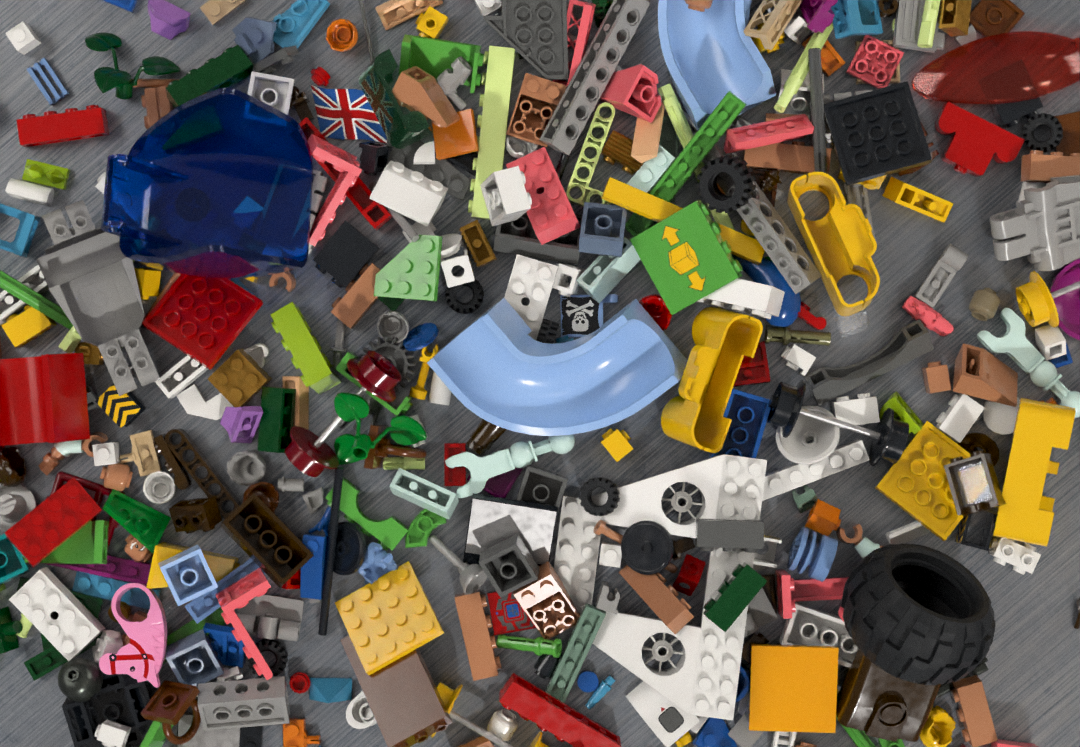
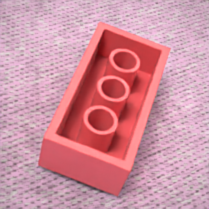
[506,147,581,245]

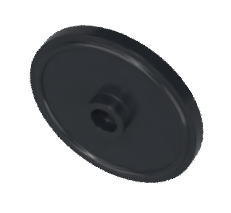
[621,520,674,575]
[327,522,366,575]

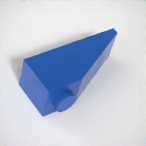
[300,534,328,600]

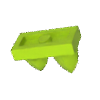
[22,159,70,190]
[879,391,924,435]

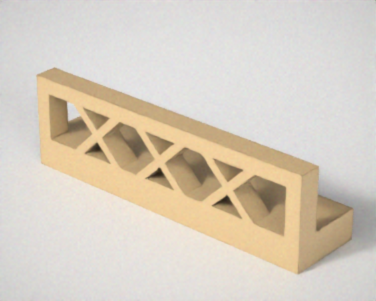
[743,0,803,50]

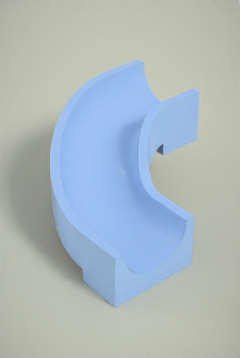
[658,0,776,131]
[427,298,688,436]

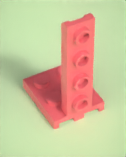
[307,134,362,246]
[215,568,273,680]
[775,569,849,619]

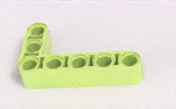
[566,102,615,207]

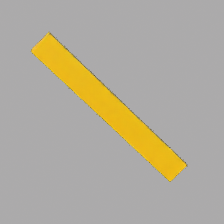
[601,177,765,265]

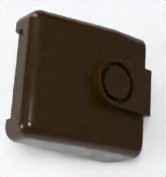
[836,650,941,742]

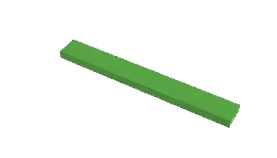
[625,91,747,237]

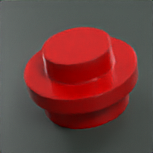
[310,66,331,86]
[289,672,311,694]

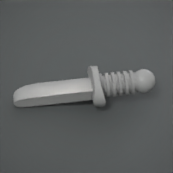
[330,321,346,370]

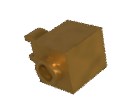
[74,342,104,365]

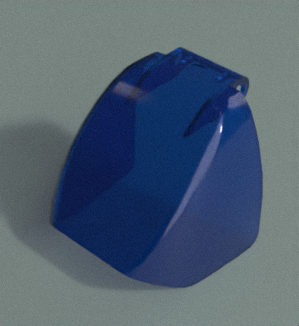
[101,88,313,279]

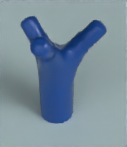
[308,507,331,535]

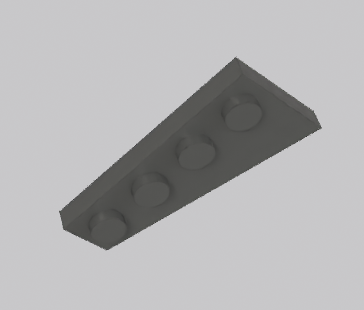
[386,126,471,200]

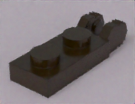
[154,433,192,490]

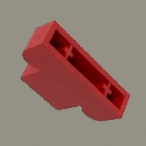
[935,102,1025,177]

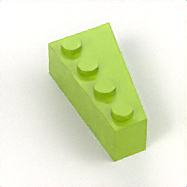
[270,302,342,395]

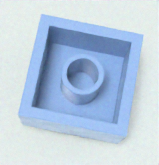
[158,544,218,606]

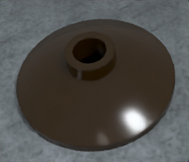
[958,432,1000,466]

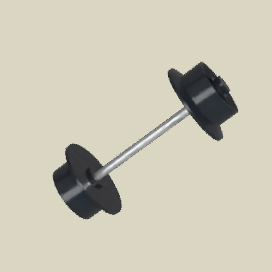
[767,380,909,466]

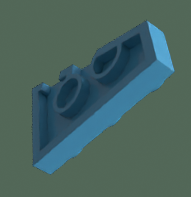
[273,0,330,49]

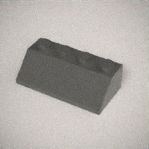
[493,213,583,265]

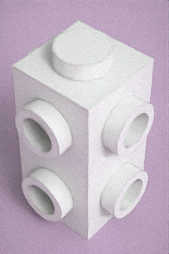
[989,537,1041,575]

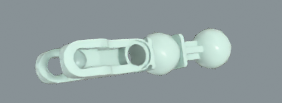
[977,307,1080,418]
[445,434,575,498]

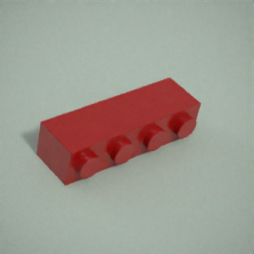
[16,105,109,147]

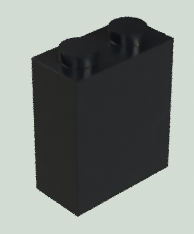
[978,60,1043,128]
[313,220,380,288]

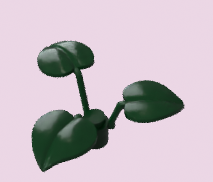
[85,32,180,100]

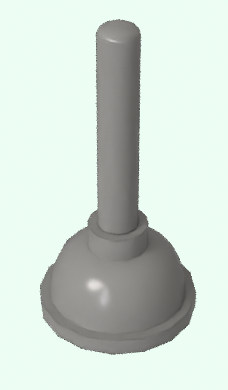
[429,535,488,595]

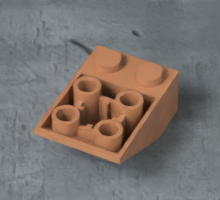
[390,66,460,128]
[506,73,567,148]
[953,344,1018,407]
[513,561,580,639]

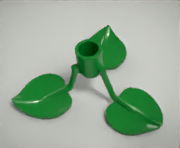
[334,392,427,465]

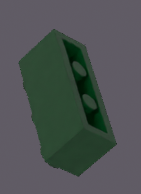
[257,387,296,453]
[703,562,767,632]

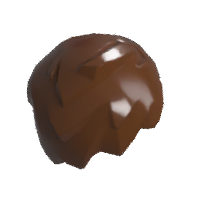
[243,482,279,514]

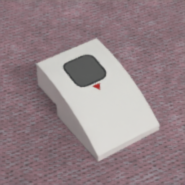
[626,681,700,747]

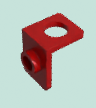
[672,554,706,596]

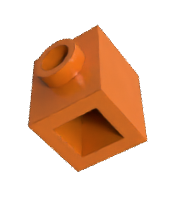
[805,499,841,536]

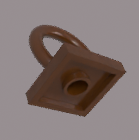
[364,425,427,469]
[141,680,201,745]

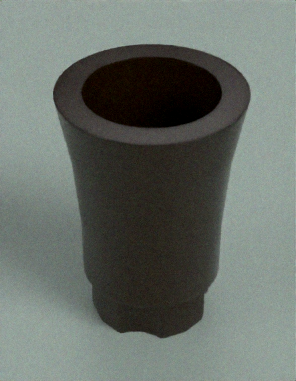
[466,419,507,456]

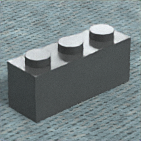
[695,518,764,553]

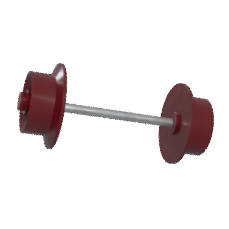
[285,350,402,477]

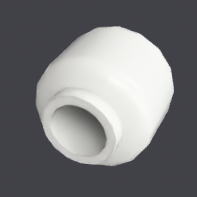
[487,709,518,741]

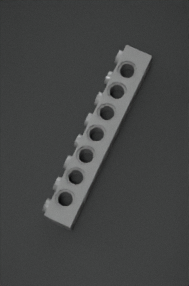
[539,0,650,155]
[702,135,822,294]

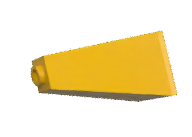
[146,542,240,589]

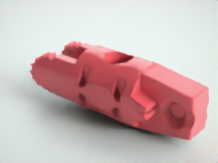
[902,296,954,337]

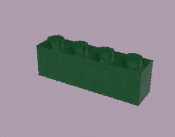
[165,45,253,117]

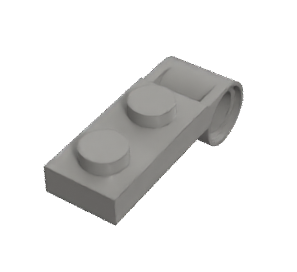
[914,243,969,308]

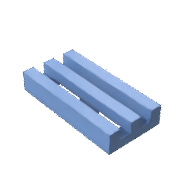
[27,58,69,106]

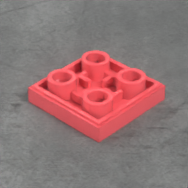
[846,35,904,89]

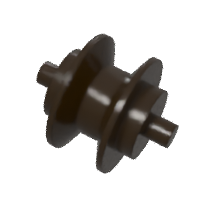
[758,169,782,192]

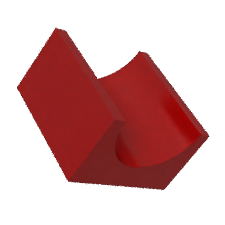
[0,353,90,446]

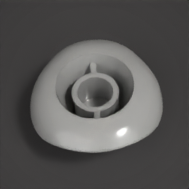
[0,485,36,531]

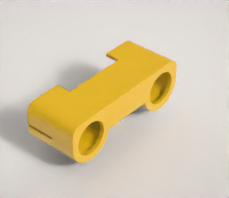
[787,172,880,317]
[661,306,763,453]
[993,398,1076,547]

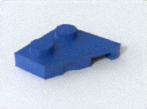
[203,623,246,668]
[692,717,737,747]

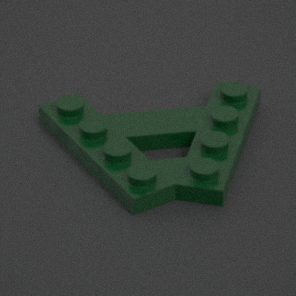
[16,576,105,681]

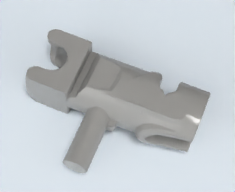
[436,56,473,111]

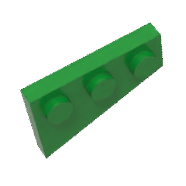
[103,489,171,553]

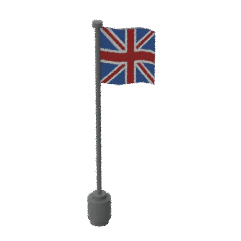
[311,0,394,148]

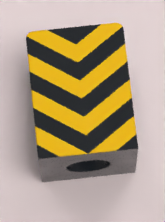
[95,383,146,428]
[955,512,997,551]

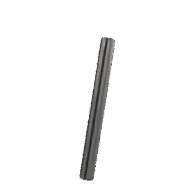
[808,48,827,174]

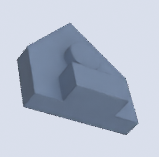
[232,17,276,64]

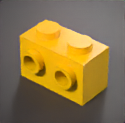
[1,305,56,348]

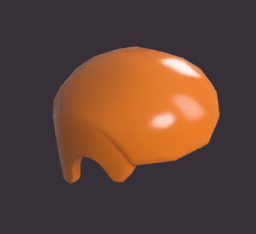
[326,19,358,52]

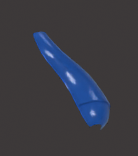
[732,254,801,327]

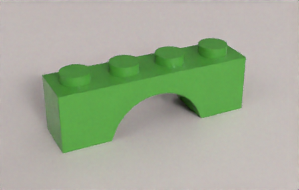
[325,477,409,551]

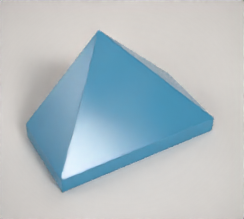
[309,677,352,703]

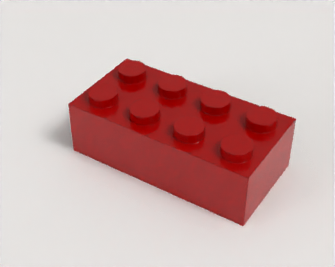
[5,477,102,568]

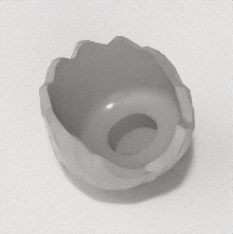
[227,449,266,486]

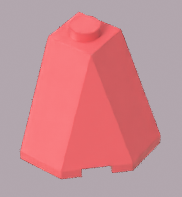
[599,64,662,123]

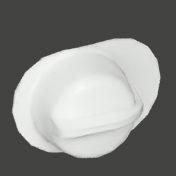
[346,690,377,729]

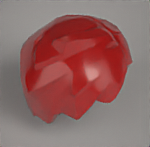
[639,294,672,330]

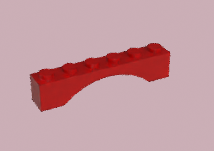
[291,117,392,230]

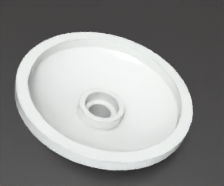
[776,406,840,464]

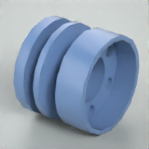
[787,527,838,582]

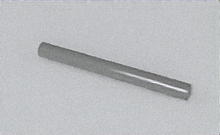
[369,182,419,242]

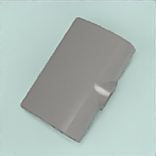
[744,588,778,637]
[237,594,304,642]

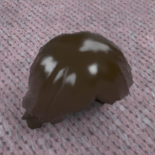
[0,446,27,487]

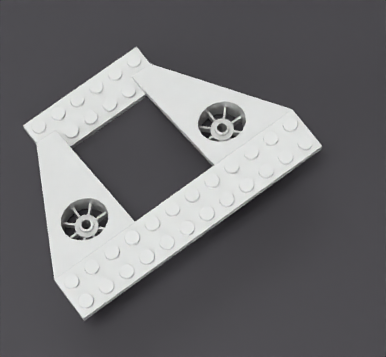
[553,454,767,720]

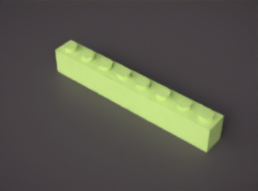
[468,46,515,220]

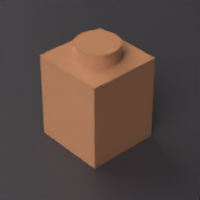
[922,361,951,394]

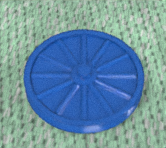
[403,323,439,351]

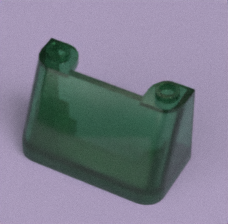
[359,49,433,149]

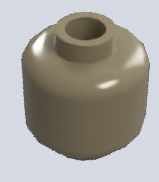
[968,288,1000,321]

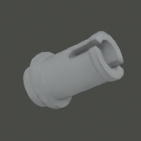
[278,476,304,493]

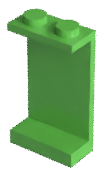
[399,34,484,93]
[335,352,413,416]
[22,520,109,564]

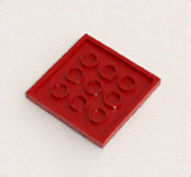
[142,258,263,370]

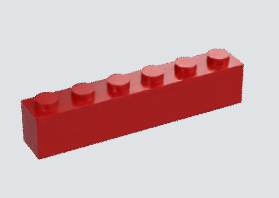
[499,673,621,747]

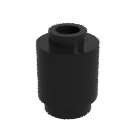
[533,653,562,679]

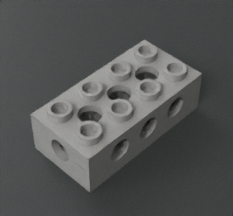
[197,676,290,731]

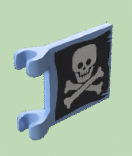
[560,294,618,338]

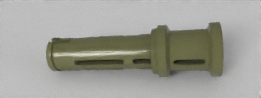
[764,324,831,346]

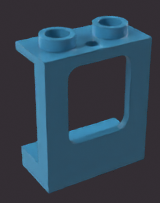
[831,0,883,39]
[0,203,41,257]

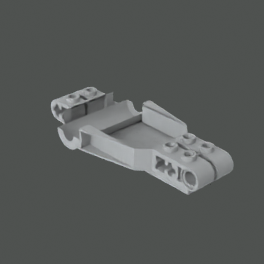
[990,175,1080,271]
[36,200,160,396]

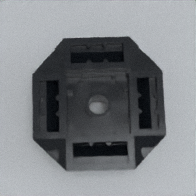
[62,672,153,747]

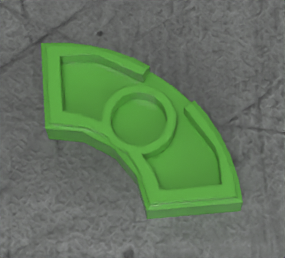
[405,509,447,548]

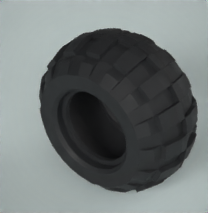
[841,543,996,685]

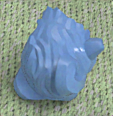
[358,542,398,584]

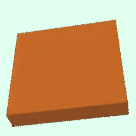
[432,109,478,160]

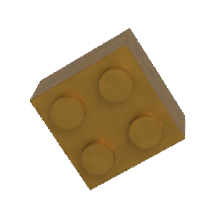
[208,348,272,407]

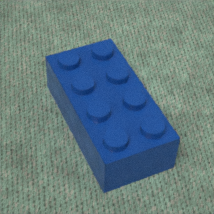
[708,389,771,459]

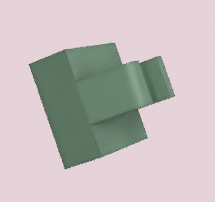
[792,485,818,514]

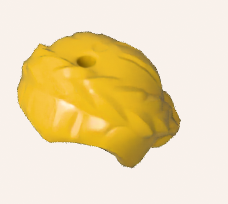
[920,706,956,747]

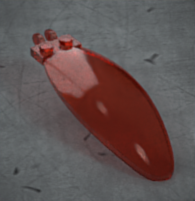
[912,31,1080,104]

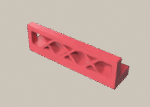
[553,0,596,89]
[723,114,814,154]

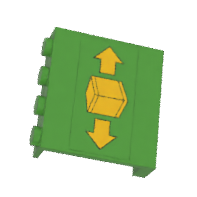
[630,200,743,315]

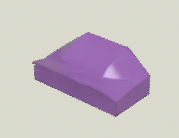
[148,0,191,40]
[220,406,263,443]

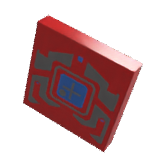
[487,591,536,635]

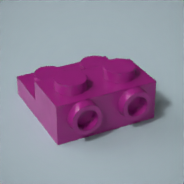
[799,0,838,33]

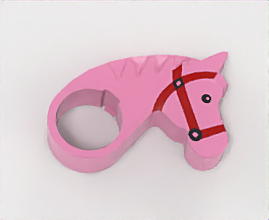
[99,583,167,688]

